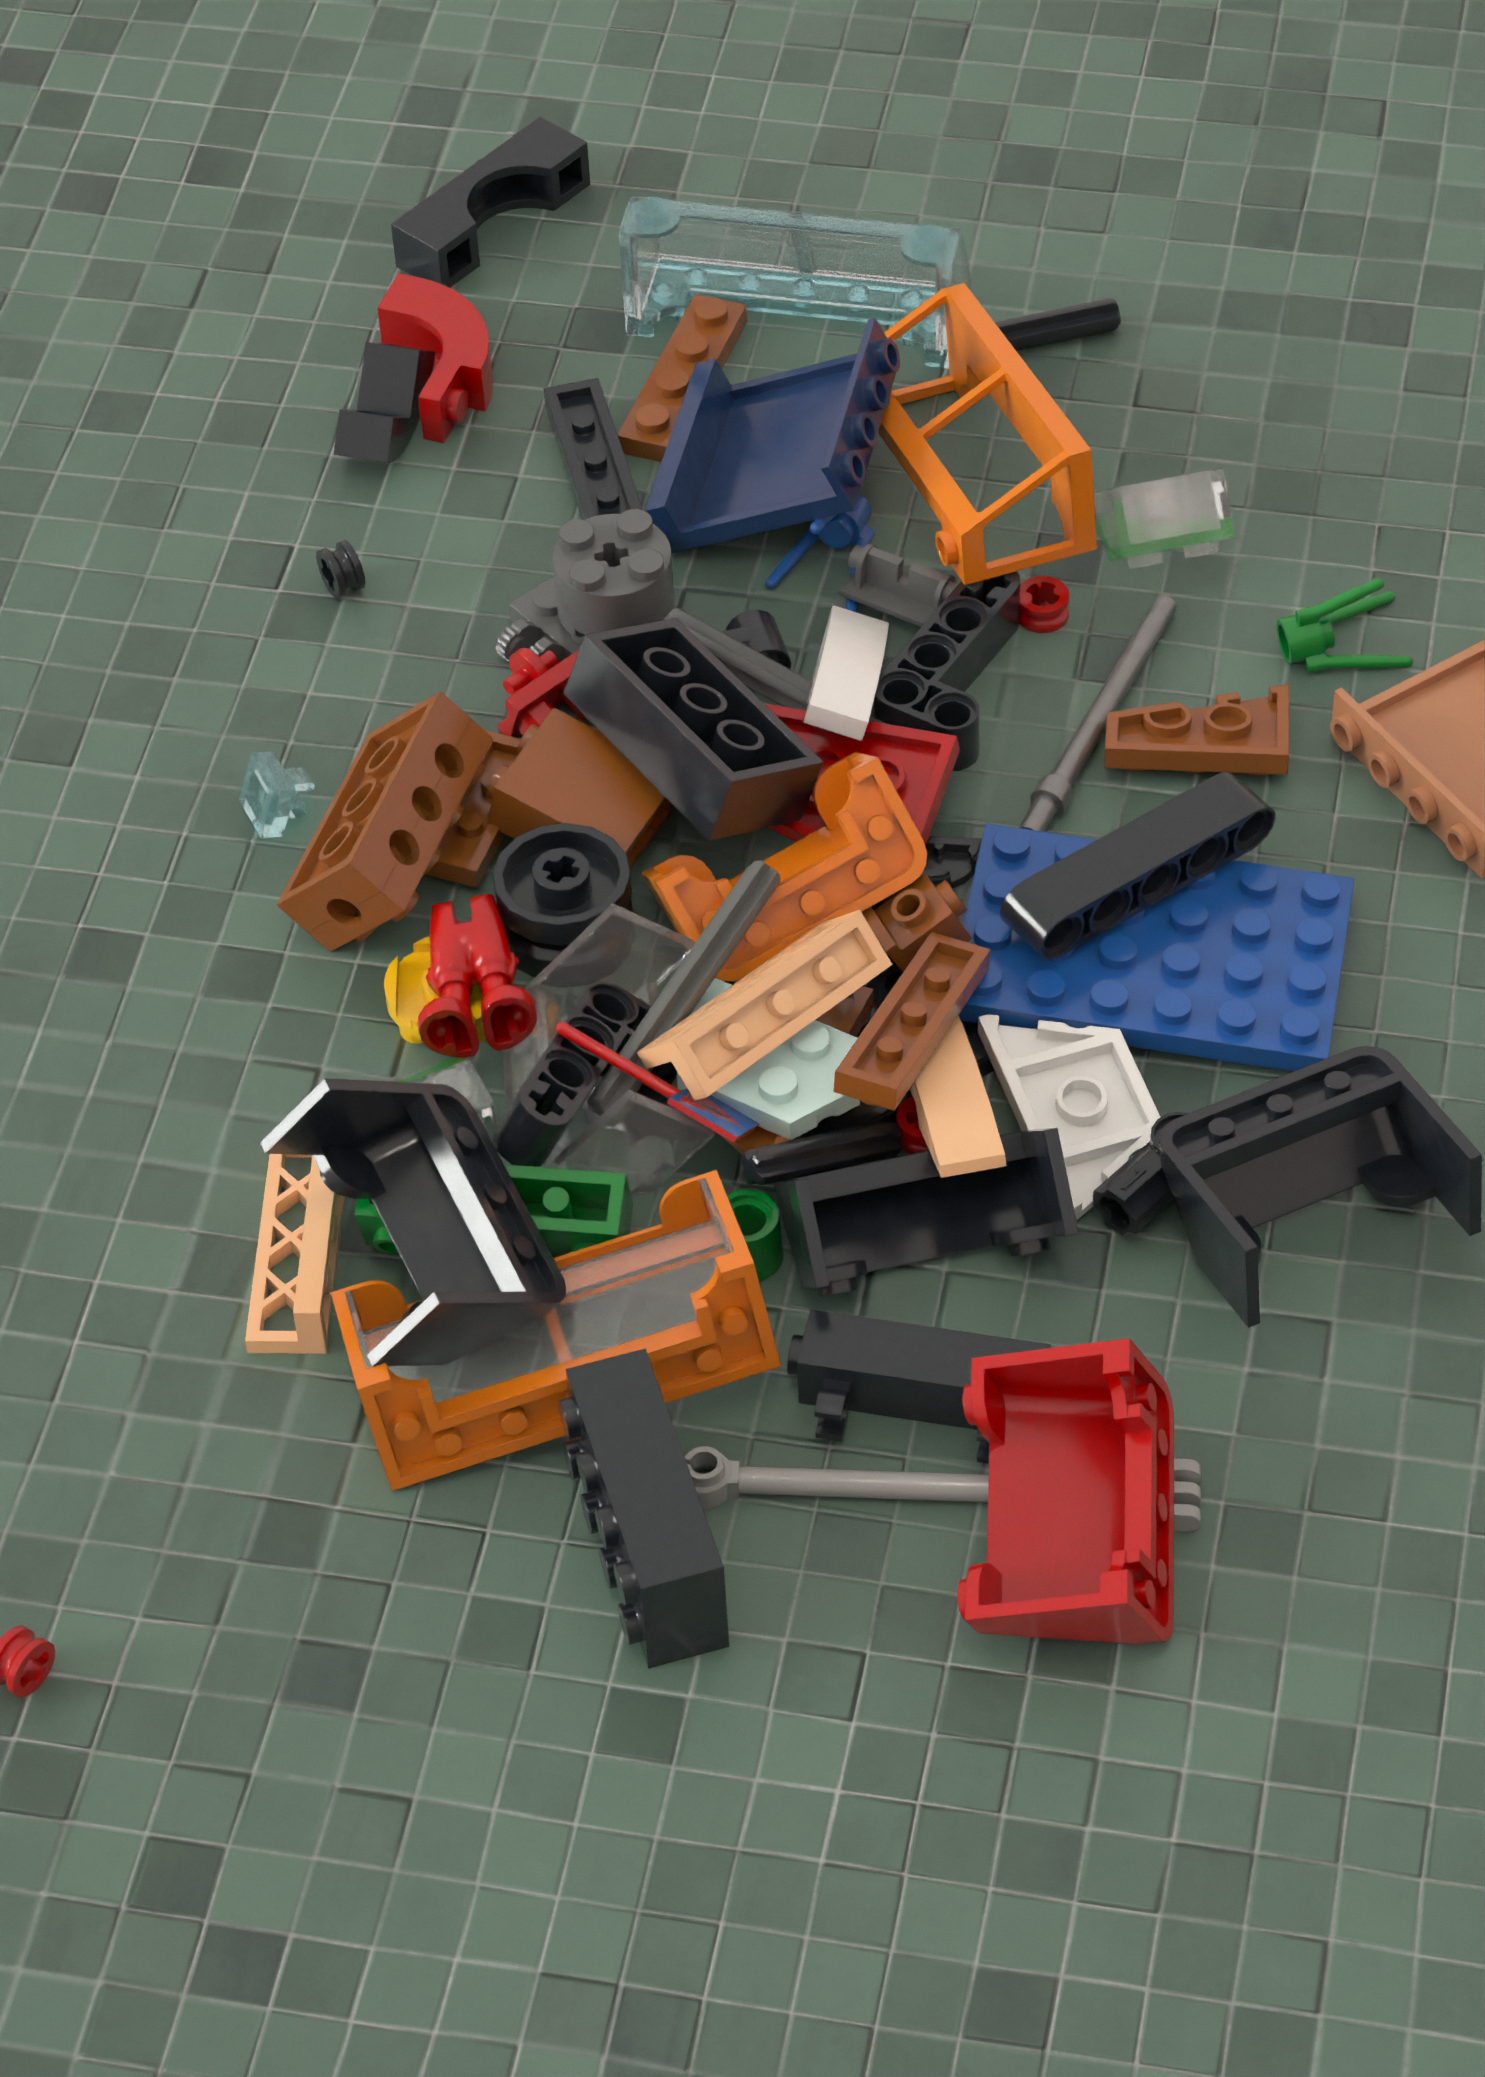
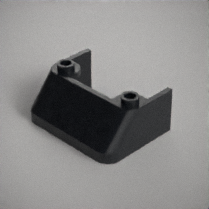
[1159,1046,1482,1328]
[260,1078,566,1367]
[774,1128,1079,1297]

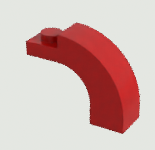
[377,273,493,443]

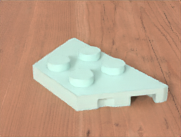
[677,978,860,1140]

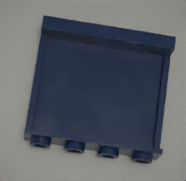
[644,318,900,553]

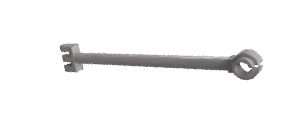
[684,1446,1201,1532]

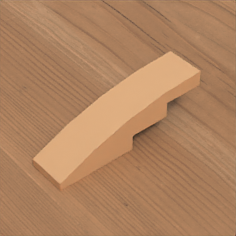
[910,1015,1007,1178]

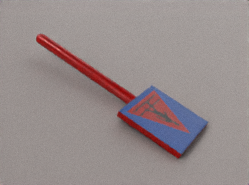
[555,1022,760,1143]

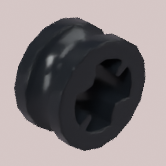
[316,540,366,599]

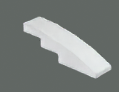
[803,605,889,741]

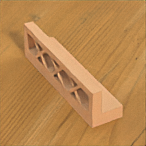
[637,910,892,1101]
[245,1154,345,1354]

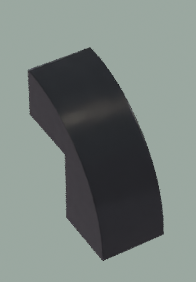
[334,342,436,463]

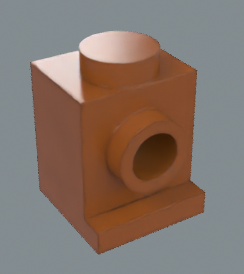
[862,873,973,972]

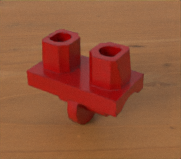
[498,648,587,737]

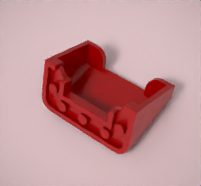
[957,1338,1174,1645]

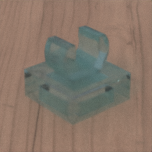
[239,751,314,839]

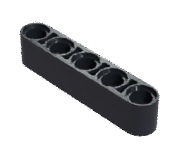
[1000,772,1276,960]

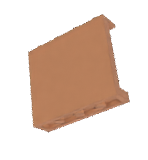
[1330,638,1485,879]

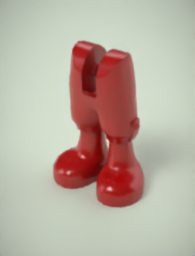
[417,893,537,1058]

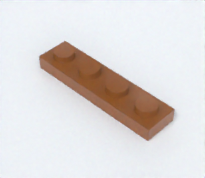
[617,294,748,462]
[833,932,991,1111]

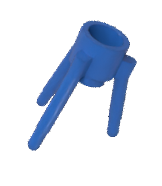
[765,493,875,613]

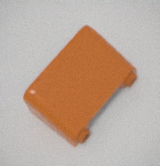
[641,752,927,982]

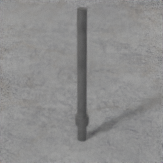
[1019,595,1177,832]

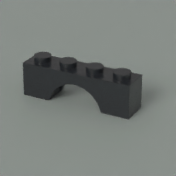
[391,117,591,288]

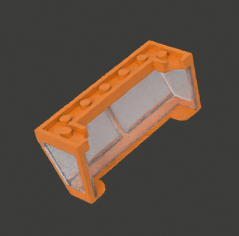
[331,1170,782,1491]

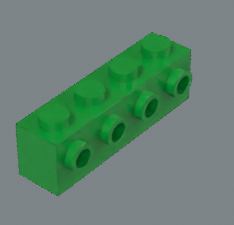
[355,1164,633,1258]

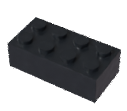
[564,618,824,841]
[558,1348,729,1669]

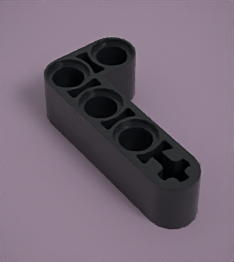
[874,561,1020,771]
[493,982,677,1167]

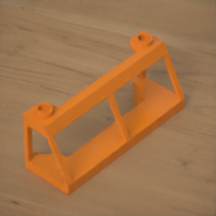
[857,283,1097,585]

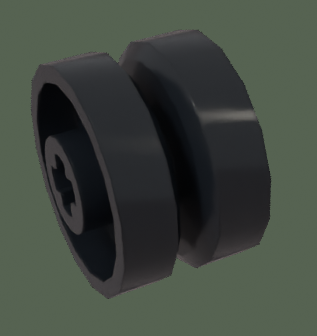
[493,823,635,983]

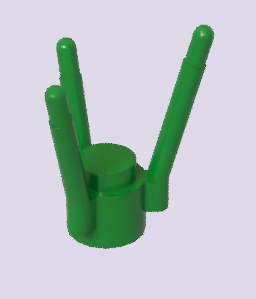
[1276,578,1413,673]

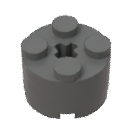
[552,509,675,637]

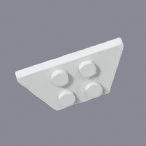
[978,1014,1161,1221]

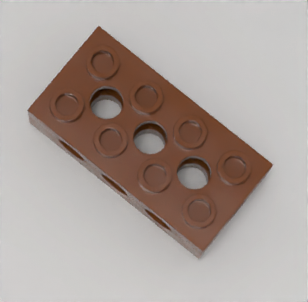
[277,691,493,952]

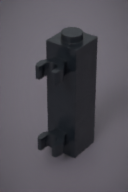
[787,1309,1051,1464]

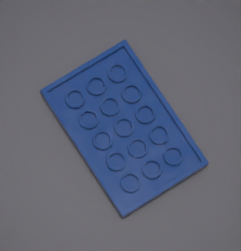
[959,823,1355,1072]

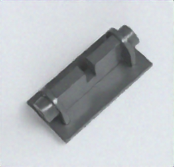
[839,543,958,627]

